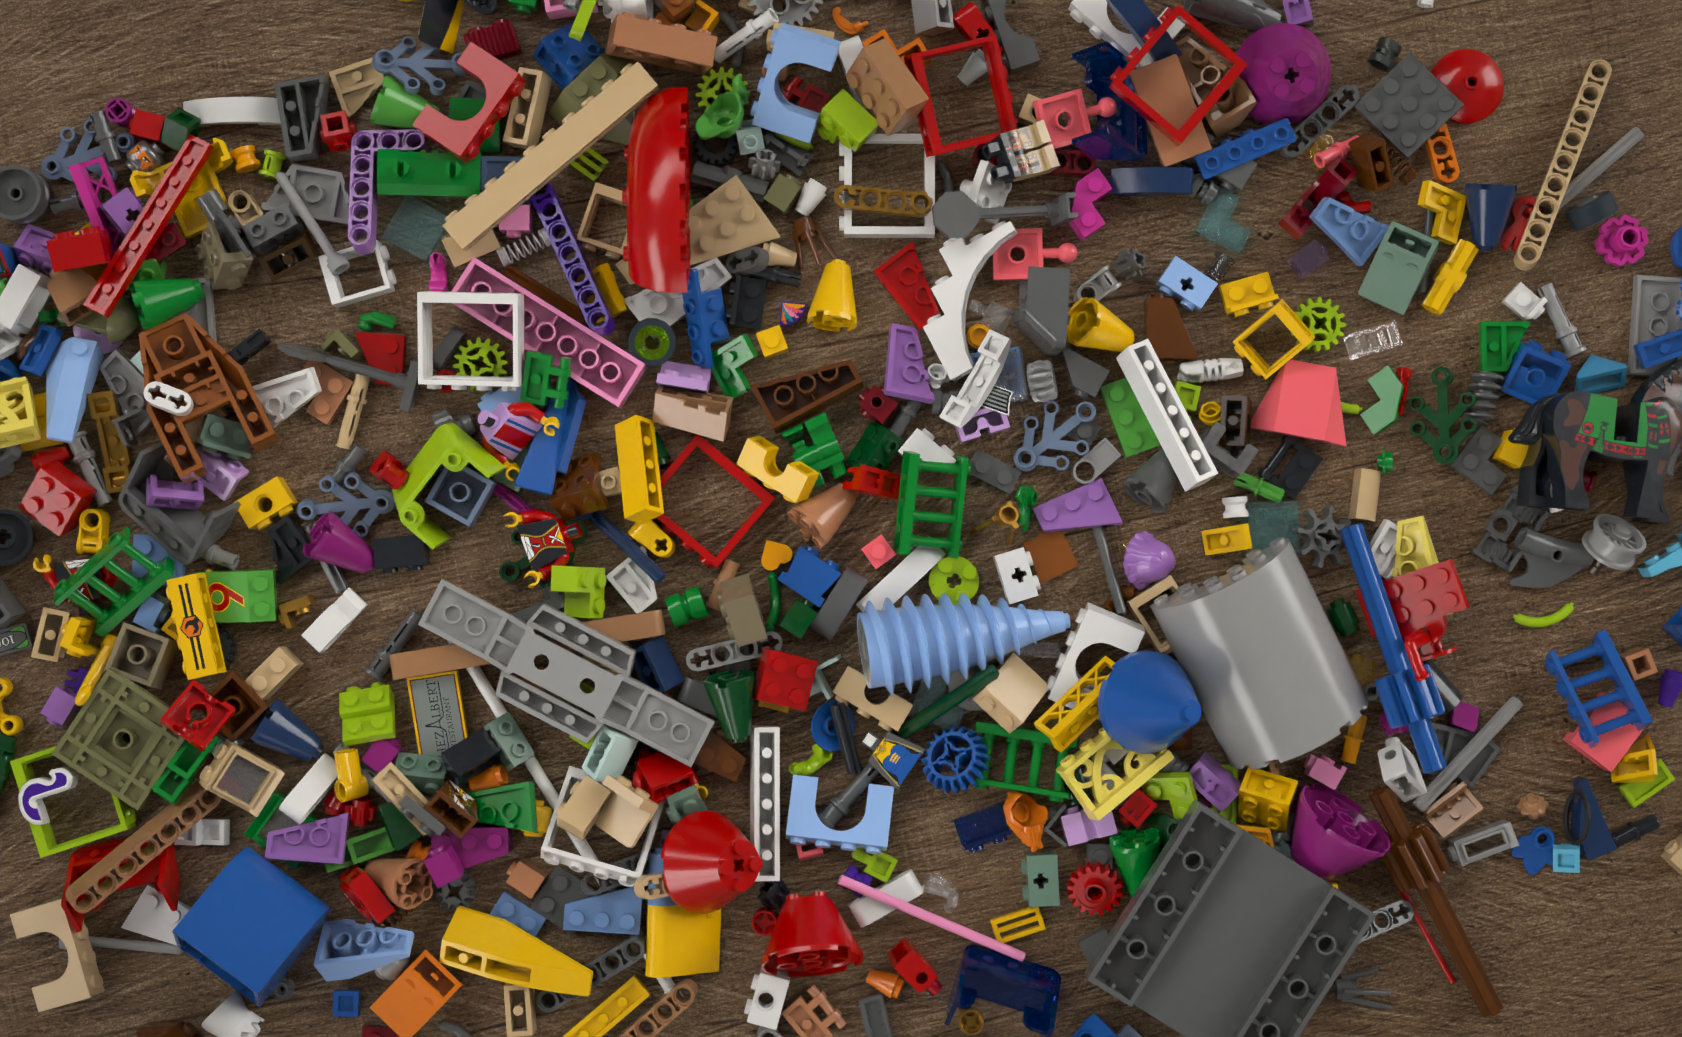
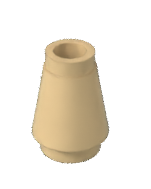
[761,241,797,267]

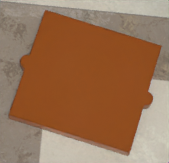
[1022,531,1079,583]

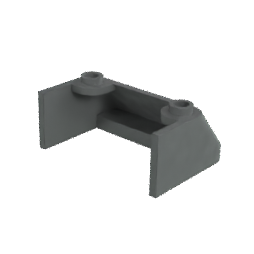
[1013,266,1070,356]
[119,441,241,565]

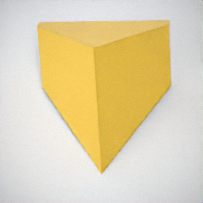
[1611,733,1658,783]

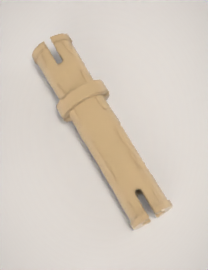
[335,373,371,450]

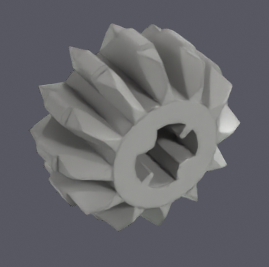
[1026,360,1058,403]

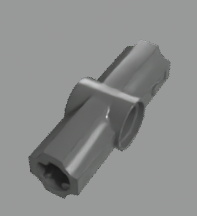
[691,161,769,204]

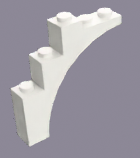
[923,221,1018,382]

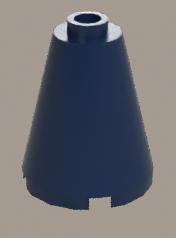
[1465,183,1517,251]
[249,698,324,762]

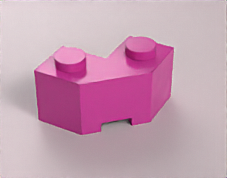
[1068,168,1112,242]

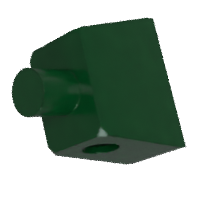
[376,802,423,852]

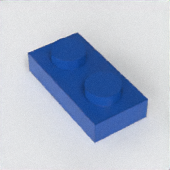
[18,324,64,377]
[1633,329,1682,369]

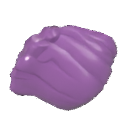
[1123,531,1176,590]

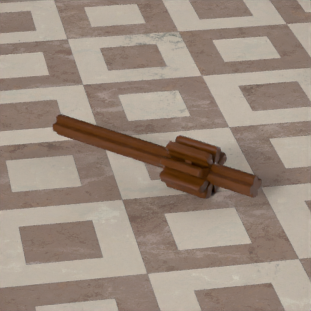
[1369,785,1503,1018]

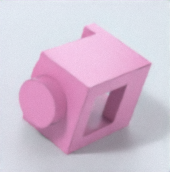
[1303,754,1347,790]

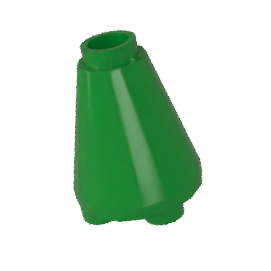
[129,278,205,330]
[1109,826,1160,898]

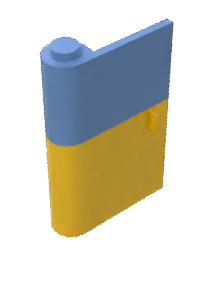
[645,847,721,978]

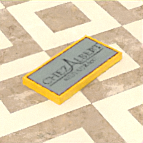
[406,670,469,774]

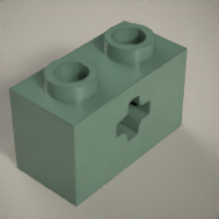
[1021,851,1060,907]

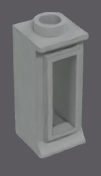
[1446,819,1519,867]

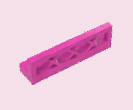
[68,156,130,263]

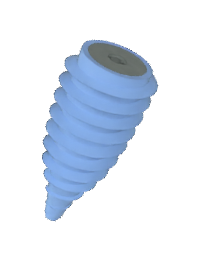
[857,593,1070,696]

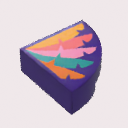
[780,301,807,327]

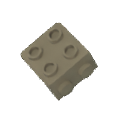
[197,221,253,290]

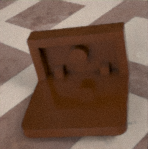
[549,453,609,520]

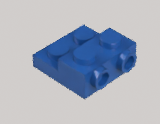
[1500,340,1571,404]

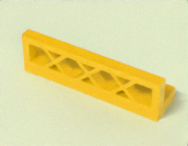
[1034,656,1115,753]

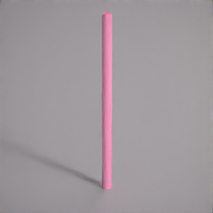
[838,875,1026,962]

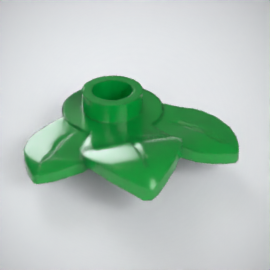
[1016,485,1038,532]

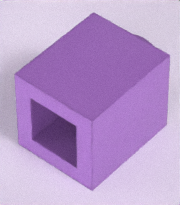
[41,685,81,727]

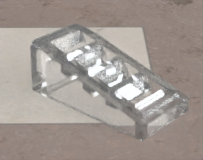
[1344,321,1403,360]

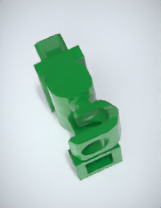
[781,413,846,489]

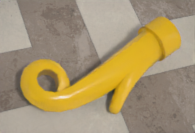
[75,634,117,706]

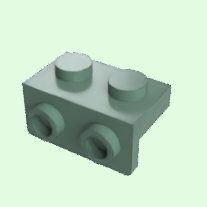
[395,752,447,795]

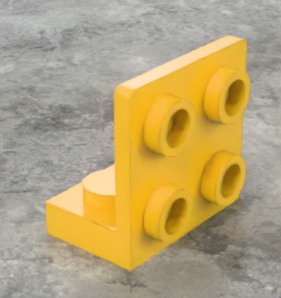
[1238,766,1298,832]

